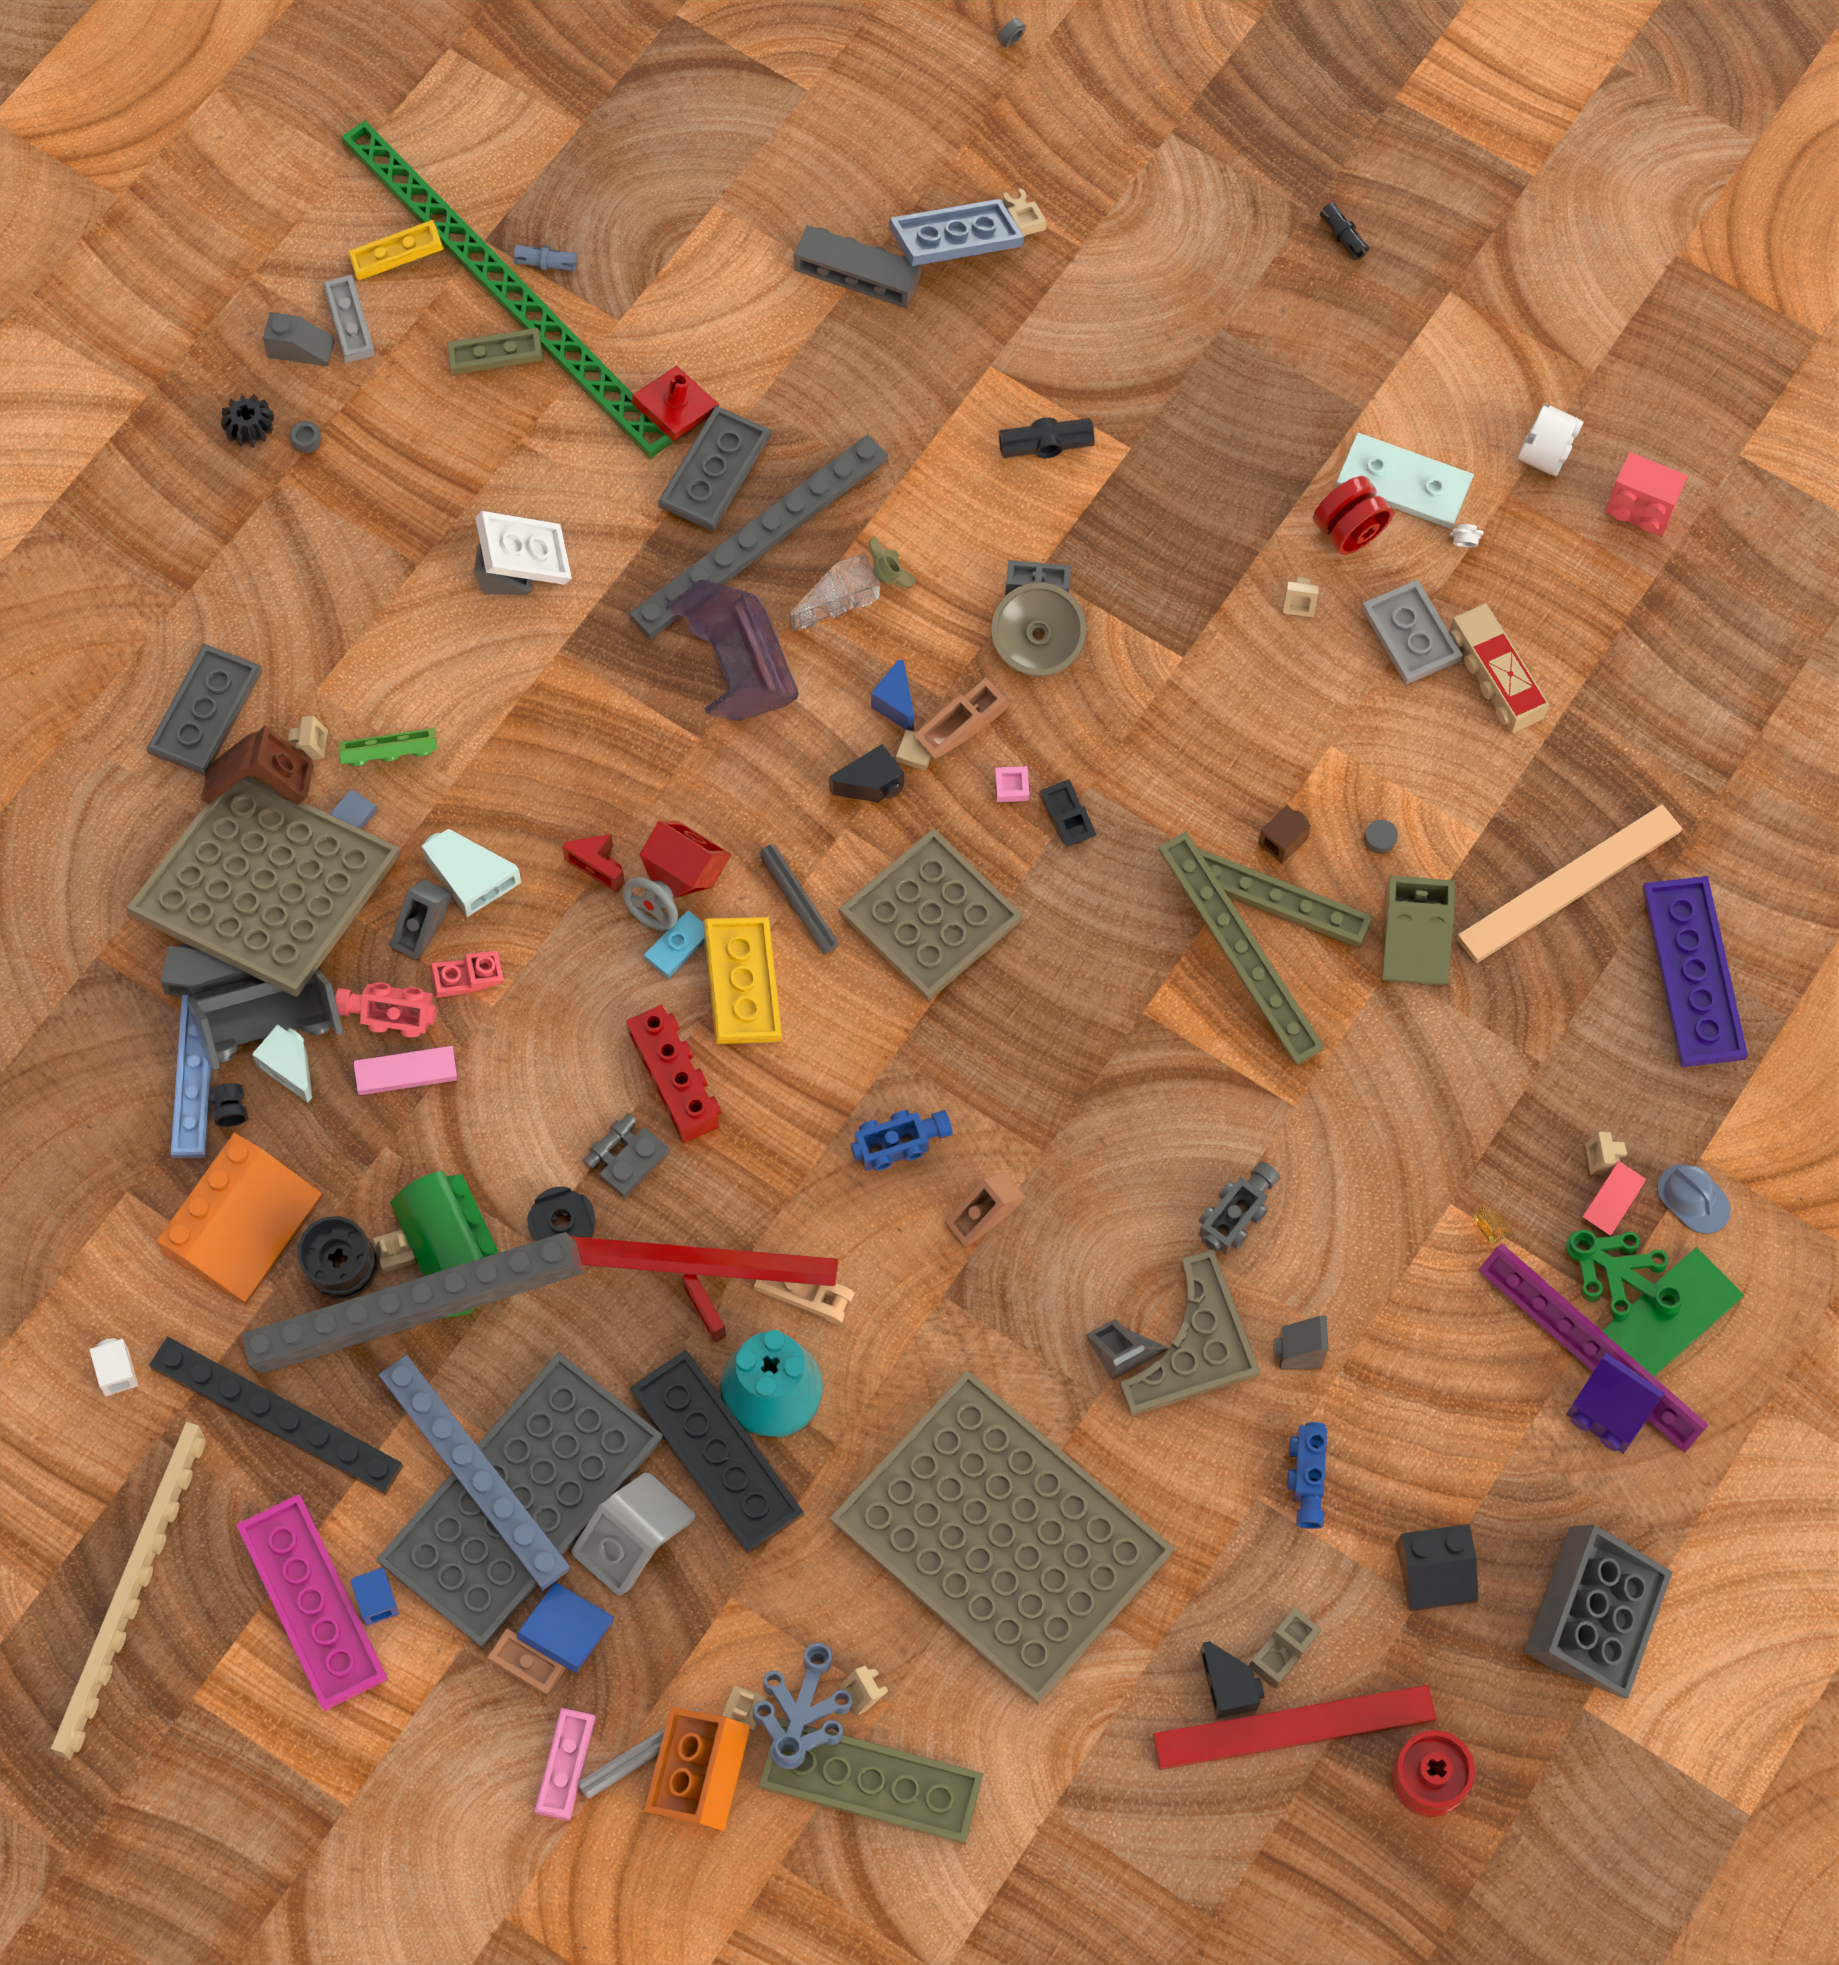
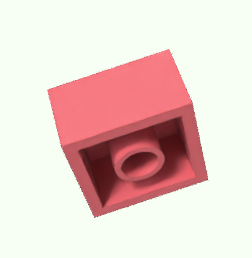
[1605,452,1688,536]

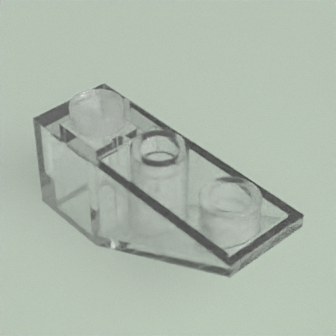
[790,553,880,630]

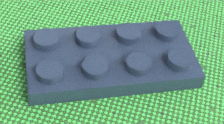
[889,199,1024,266]

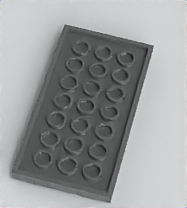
[376,1352,664,1649]

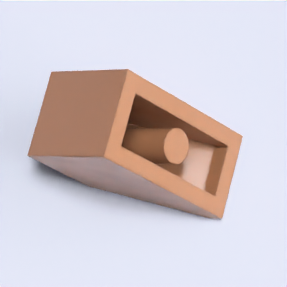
[945,1172,1026,1247]

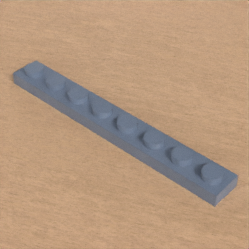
[379,1354,571,1591]

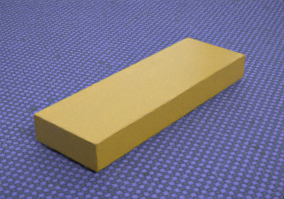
[348,220,444,281]

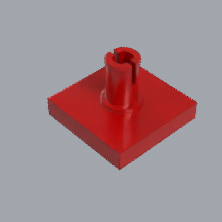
[631,365,719,441]

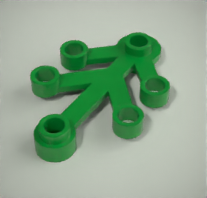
[1566,1230,1683,1320]

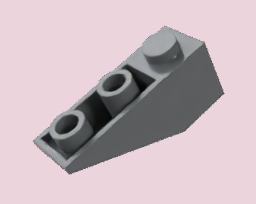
[160,944,254,997]

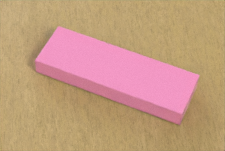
[354,1046,458,1095]
[535,1708,596,1821]

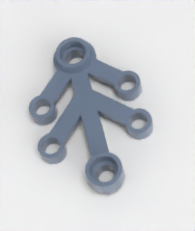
[753,1643,852,1769]

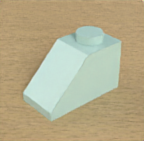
[252,1024,312,1103]

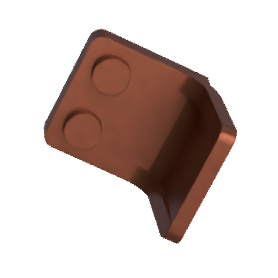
[201,725,314,805]

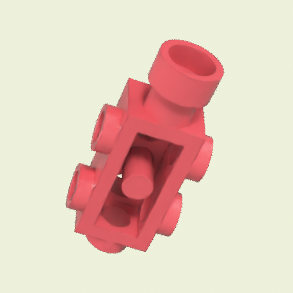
[335,982,437,1037]

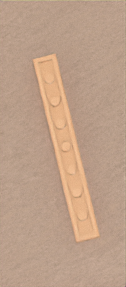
[1457,804,1682,964]

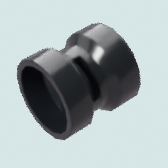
[210,1083,248,1127]

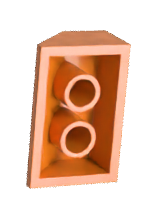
[644,1707,751,1831]

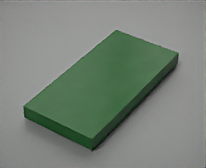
[1602,1247,1744,1377]

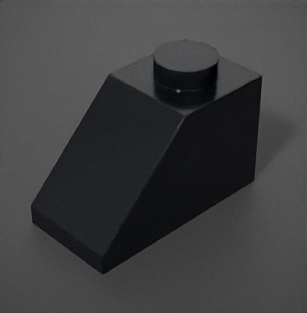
[829,744,904,803]
[1200,1641,1264,1719]

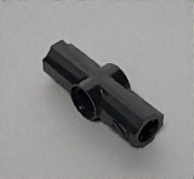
[998,417,1095,459]

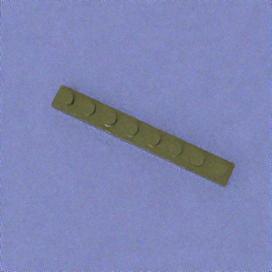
[1158,831,1325,1067]

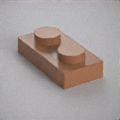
[487,1628,566,1697]

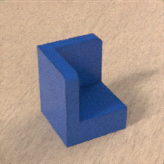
[351,1567,400,1626]

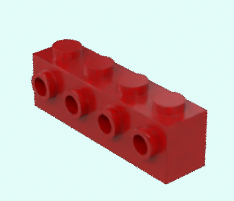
[626,1005,722,1143]

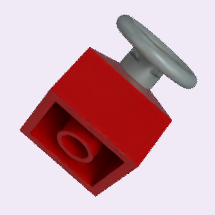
[622,821,732,931]

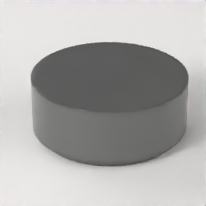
[997,18,1026,47]
[289,421,322,454]
[1365,820,1398,854]

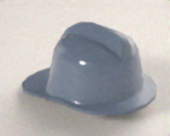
[1657,1164,1731,1234]

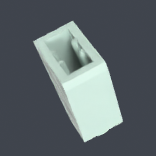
[421,829,521,917]

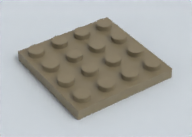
[839,828,1023,1002]

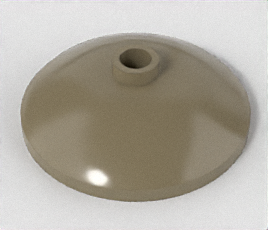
[991,583,1087,677]

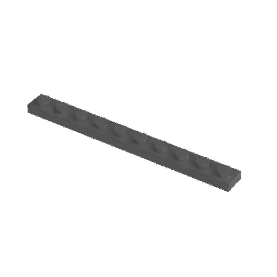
[629,434,888,640]

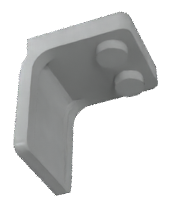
[572,1473,696,1595]

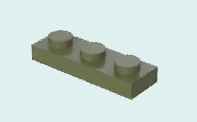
[447,328,543,375]

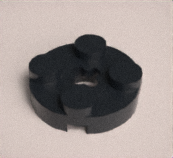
[527,1187,596,1242]

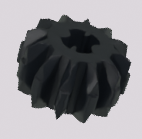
[221,393,274,448]

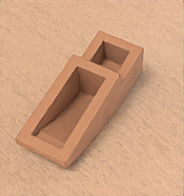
[913,677,1009,759]

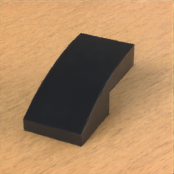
[1039,779,1096,848]

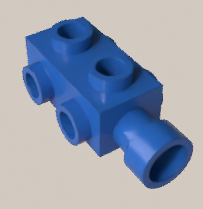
[850,1110,953,1171]
[1287,1422,1327,1529]

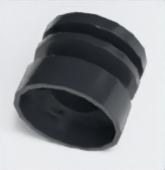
[298,1216,378,1300]

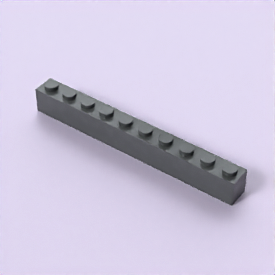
[242,1232,584,1374]

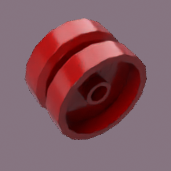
[1313,476,1394,555]
[1391,1730,1476,1818]

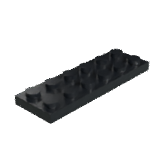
[629,1350,804,1555]

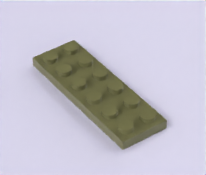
[759,1718,983,1845]

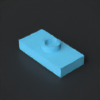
[644,910,705,979]

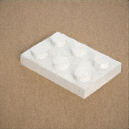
[475,511,572,585]

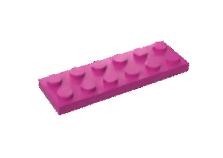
[236,1494,388,1712]

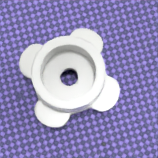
[1450,524,1484,548]

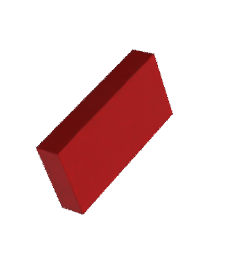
[682,1274,726,1342]

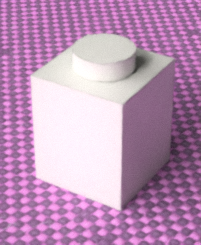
[89,1338,138,1397]

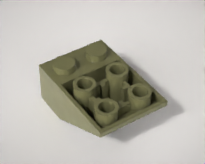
[1382,876,1455,986]

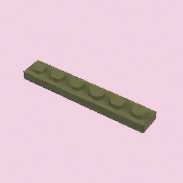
[1198,848,1373,948]

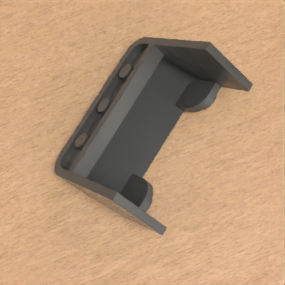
[187,968,343,1070]

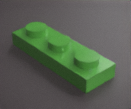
[339,728,437,766]

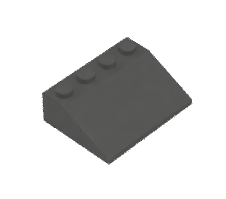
[1524,1525,1672,1699]

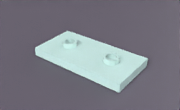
[1336,433,1474,529]

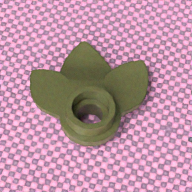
[869,537,916,589]

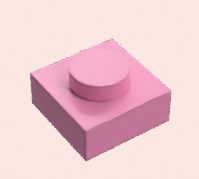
[995,766,1029,802]

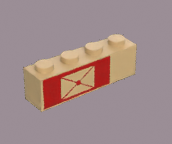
[1449,603,1550,734]

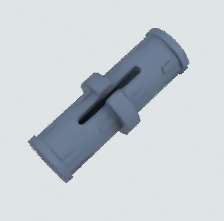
[514,244,577,272]

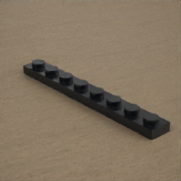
[149,1336,403,1495]

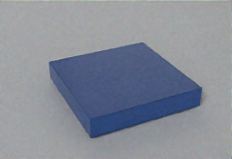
[517,1582,614,1673]

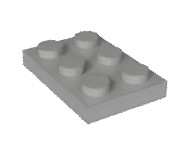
[1361,580,1463,685]

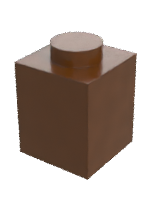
[1258,805,1311,864]

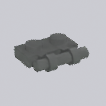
[582,1113,670,1199]

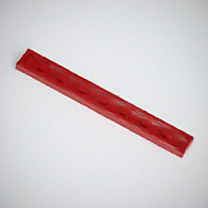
[571,1236,838,1286]
[1153,1685,1437,1770]

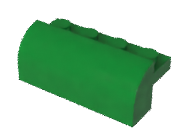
[390,1171,499,1318]

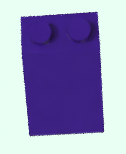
[1566,1353,1665,1454]

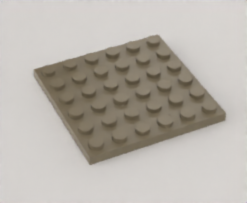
[126,776,401,997]

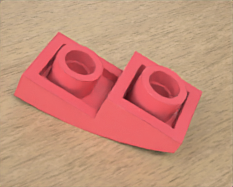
[430,951,504,998]
[1582,1161,1646,1236]

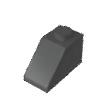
[263,312,334,366]
[389,879,453,960]
[1273,1316,1329,1370]

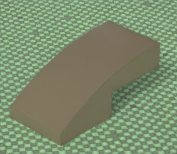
[1248,1607,1322,1688]

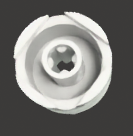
[1517,403,1584,476]

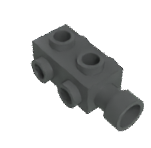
[1199,1161,1280,1255]

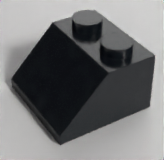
[1396,1524,1478,1611]

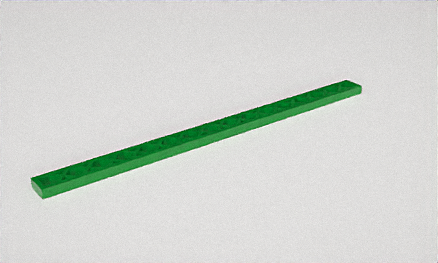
[342,120,674,459]

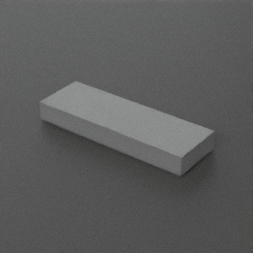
[323,275,375,363]

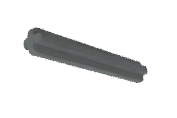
[760,844,838,954]

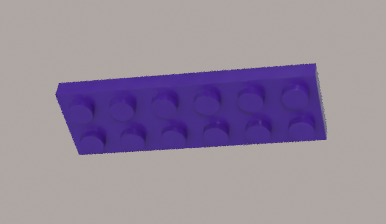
[1642,876,1748,1067]

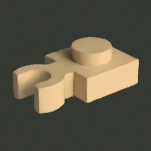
[1003,189,1047,236]

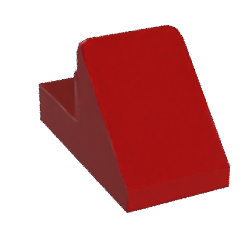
[562,834,625,893]

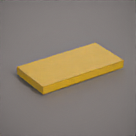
[703,917,782,1044]

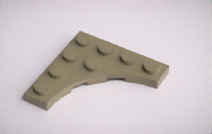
[1120,1249,1260,1417]

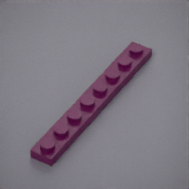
[1478,1243,1709,1453]

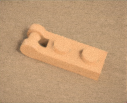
[754,1280,855,1325]

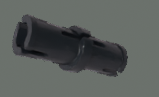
[1320,203,1370,260]

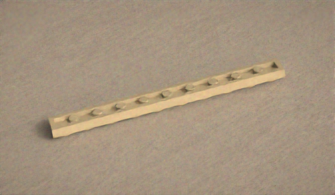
[51,1422,206,1760]

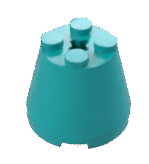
[720,1330,823,1438]

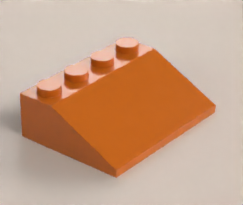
[156,1133,323,1304]

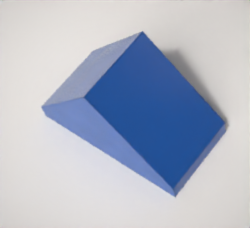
[871,659,914,731]

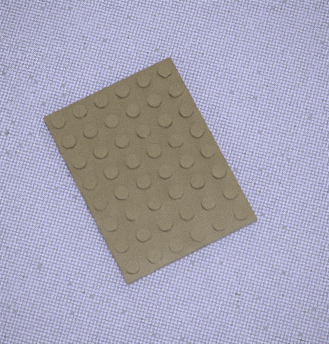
[829,1370,1175,1705]

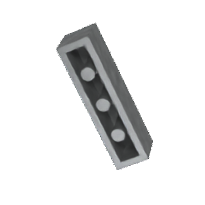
[794,225,921,309]

